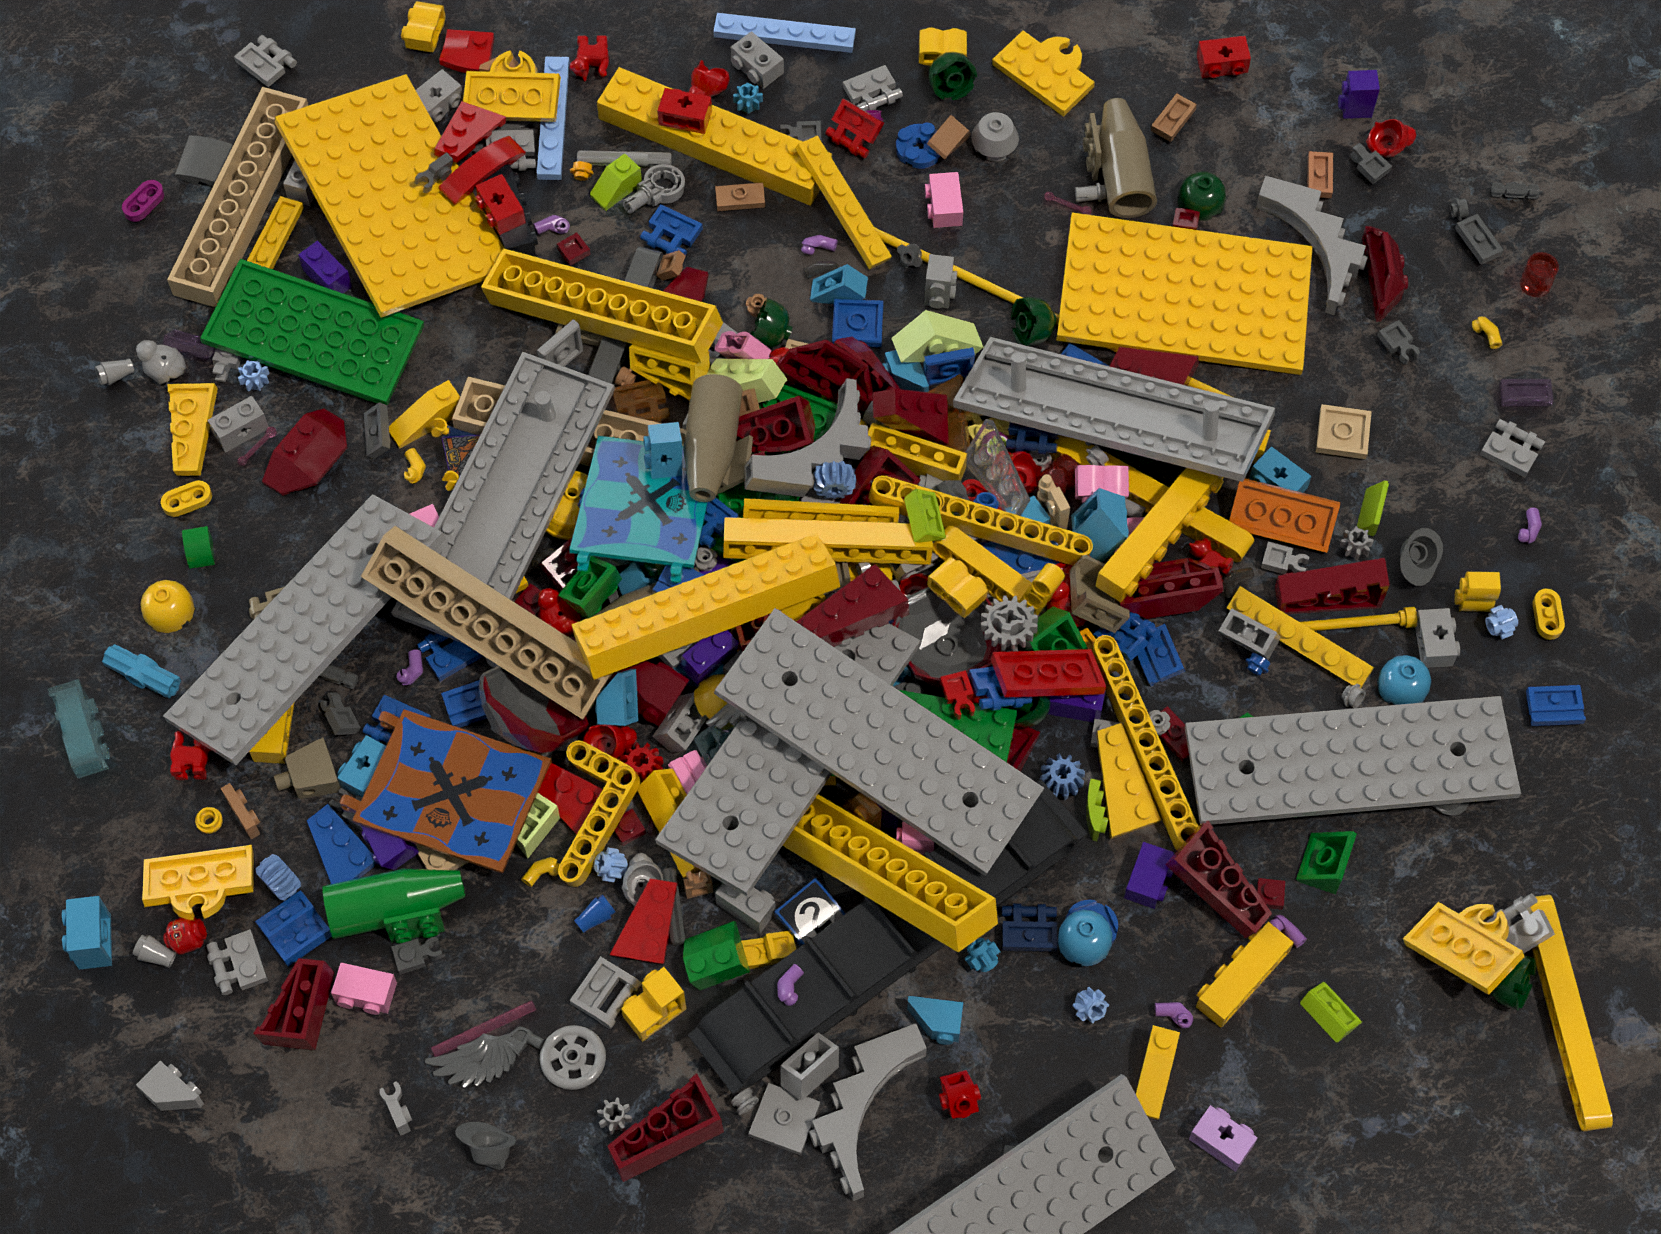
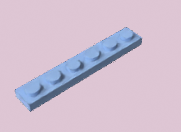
[714,13,856,53]
[537,57,570,180]

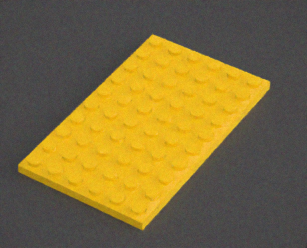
[274,74,504,317]
[1056,213,1312,375]

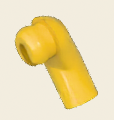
[1472,316,1502,349]
[404,448,426,483]

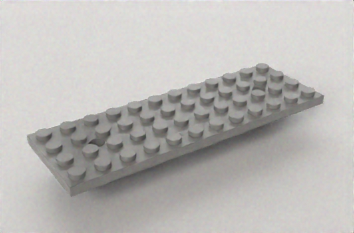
[953,337,1275,482]
[391,352,615,644]
[163,494,446,765]
[655,592,921,896]
[714,608,1044,876]
[1185,696,1521,825]
[889,1074,1176,1234]

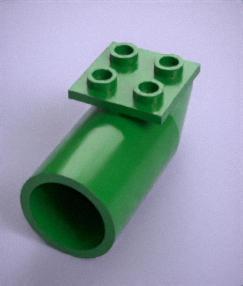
[322,869,465,944]

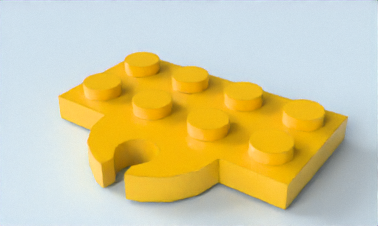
[992,31,1095,117]
[463,50,561,122]
[142,845,254,920]
[1403,902,1524,995]

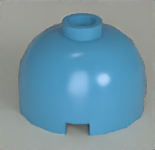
[1377,655,1431,705]
[1057,909,1113,966]

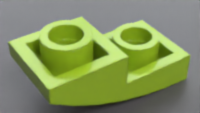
[1086,779,1108,841]

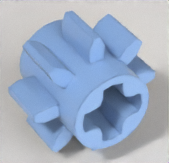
[238,360,269,391]
[1485,605,1518,639]
[594,847,628,882]
[1073,987,1109,1023]

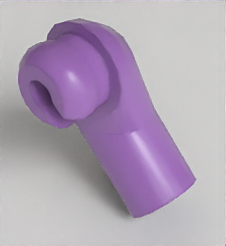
[533,215,570,235]
[801,235,838,255]
[1518,508,1542,544]
[396,650,423,686]
[1270,915,1307,948]
[777,964,804,1006]
[1155,1002,1193,1028]

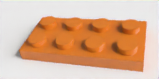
[1229,478,1340,553]

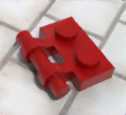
[825,99,884,158]

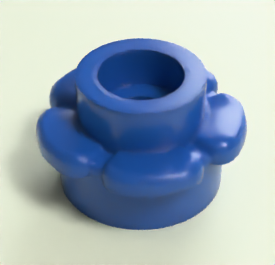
[1245,653,1271,676]

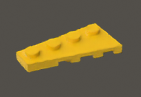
[167,383,218,476]
[1096,723,1161,839]

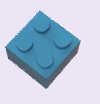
[62,896,112,970]

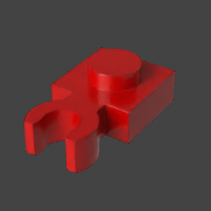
[940,670,975,720]

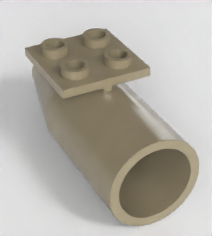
[1083,98,1157,218]
[683,374,753,502]

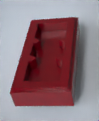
[1155,706,1189,762]

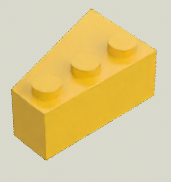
[629,344,710,404]

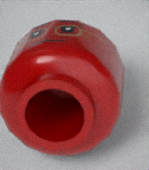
[163,917,207,955]

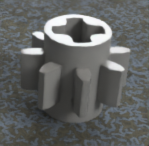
[1340,526,1373,560]
[597,1097,632,1135]

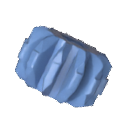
[813,461,856,500]
[1040,753,1085,800]
[256,854,301,901]

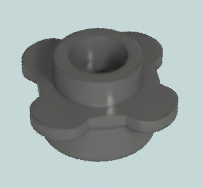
[897,243,922,268]

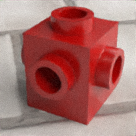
[939,1070,981,1119]

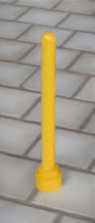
[1300,607,1417,631]

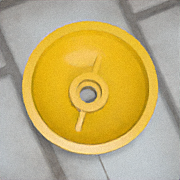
[546,471,588,540]

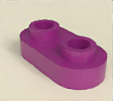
[122,180,164,222]

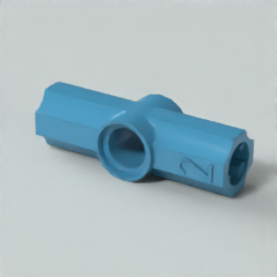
[102,644,181,698]

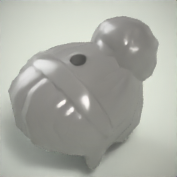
[136,340,187,385]
[622,853,663,907]

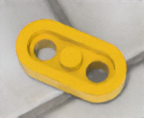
[161,481,212,517]
[1533,589,1565,640]

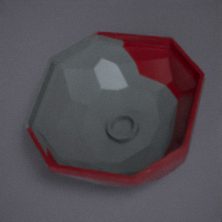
[892,587,1001,688]
[479,666,589,753]

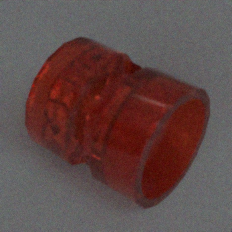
[1520,252,1559,297]
[1036,453,1079,495]

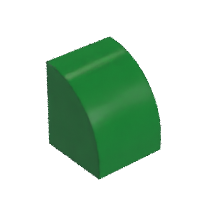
[182,526,215,569]

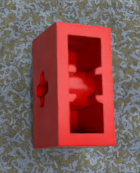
[1197,36,1251,78]
[657,88,712,134]
[475,174,526,235]

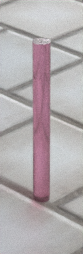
[431,1000,536,1057]

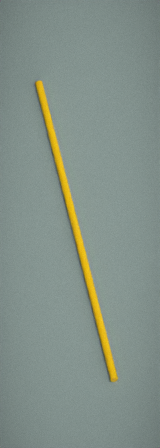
[874,227,1232,397]

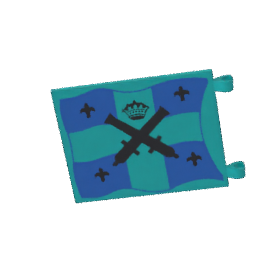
[569,436,708,583]

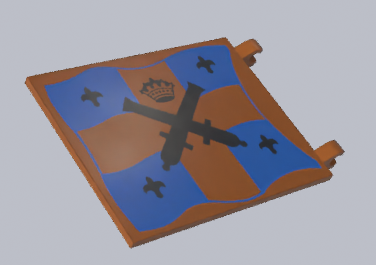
[340,709,552,874]

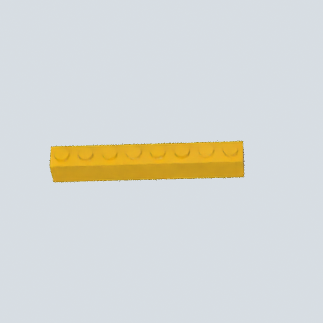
[1095,468,1224,603]
[723,517,933,565]

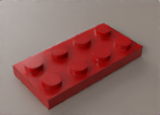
[990,649,1106,697]

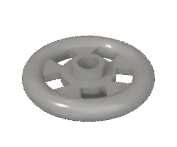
[540,1025,606,1090]

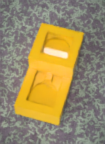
[742,931,796,969]

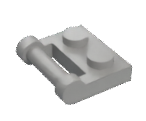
[570,956,642,1029]

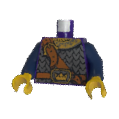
[431,418,480,491]

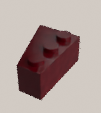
[1109,347,1199,386]
[253,958,335,1050]

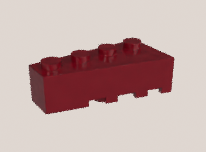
[1275,558,1390,614]
[796,564,909,647]
[607,1073,724,1182]

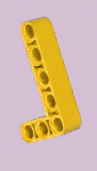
[933,526,1065,616]
[558,740,640,887]

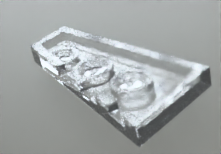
[965,419,1030,516]

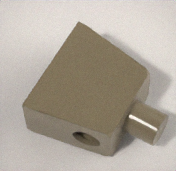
[274,738,340,799]

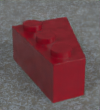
[873,389,949,446]
[538,537,578,592]

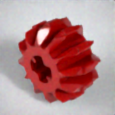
[619,742,664,783]

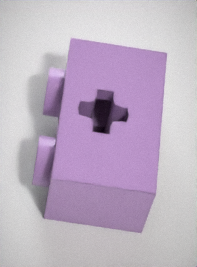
[1189,1105,1257,1172]

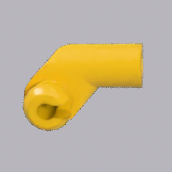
[521,857,560,887]

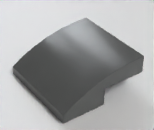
[174,135,233,186]

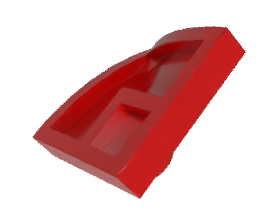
[439,29,495,73]

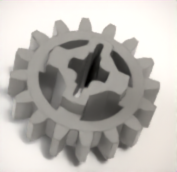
[981,596,1038,651]

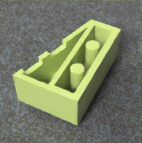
[892,310,984,363]
[707,359,787,403]
[516,793,560,858]

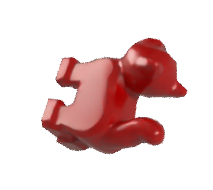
[569,36,609,81]
[1189,538,1233,583]
[170,731,211,780]

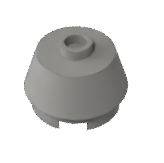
[971,112,1019,161]

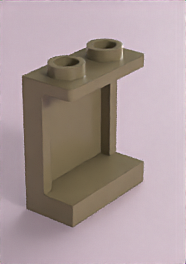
[1070,555,1130,633]

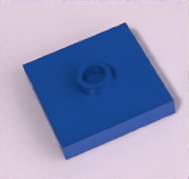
[832,299,883,347]
[923,347,975,386]

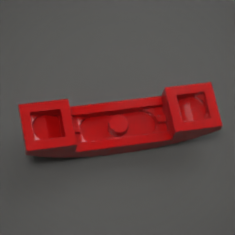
[439,136,526,205]

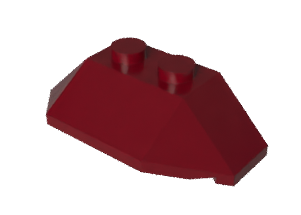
[1362,226,1408,322]
[777,340,873,415]
[262,408,347,496]
[1119,558,1223,619]

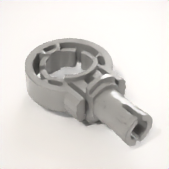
[622,164,685,213]

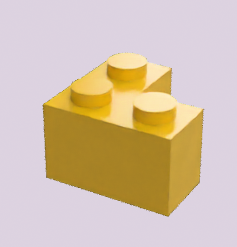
[621,967,686,1042]

